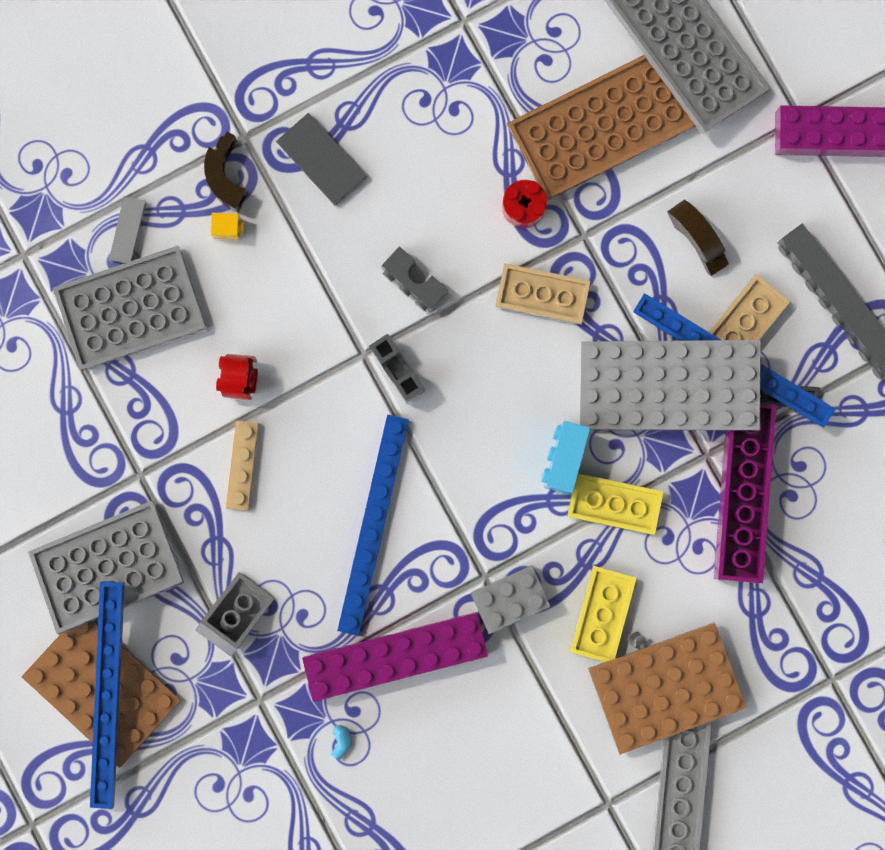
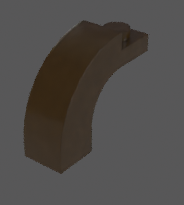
[204,132,248,213]
[667,199,729,276]

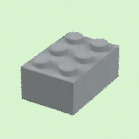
[470,565,550,634]

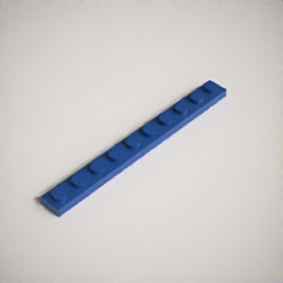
[633,293,836,428]
[337,414,409,636]
[90,581,125,809]

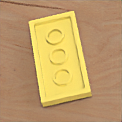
[567,473,664,535]
[570,566,637,662]

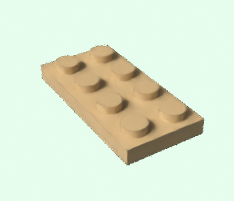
[496,263,590,325]
[709,274,791,340]

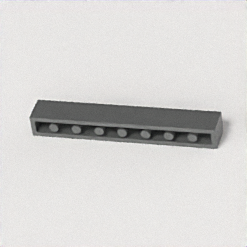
[777,223,885,381]

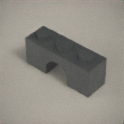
[381,246,448,313]
[369,334,425,404]

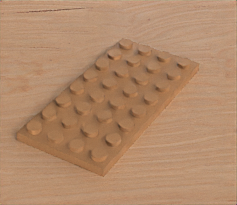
[507,55,696,201]

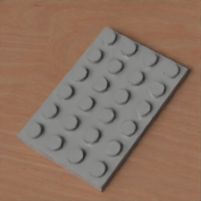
[53,246,207,371]
[28,501,184,635]

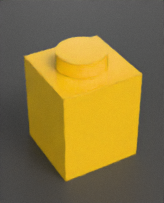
[211,213,244,240]

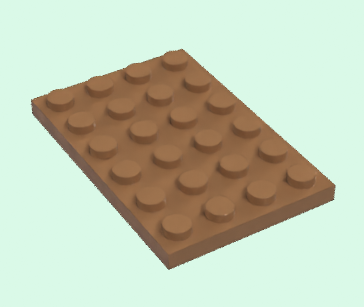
[21,620,182,768]
[588,622,747,755]

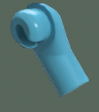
[331,725,351,760]

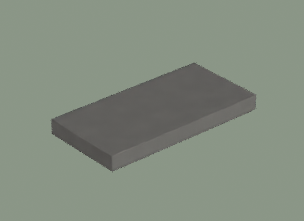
[276,113,367,206]

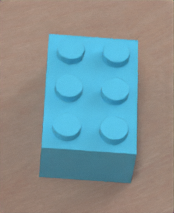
[541,421,590,495]

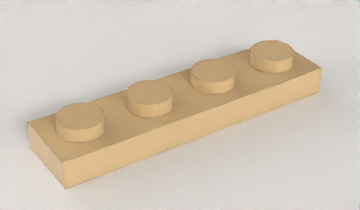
[226,420,259,511]

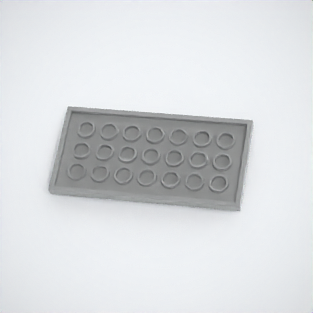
[604,0,770,134]
[580,340,761,431]

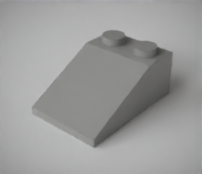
[195,572,275,657]

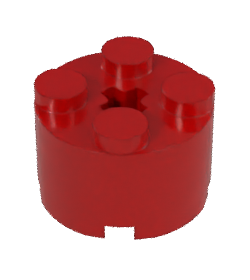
[502,180,547,228]
[216,354,258,400]

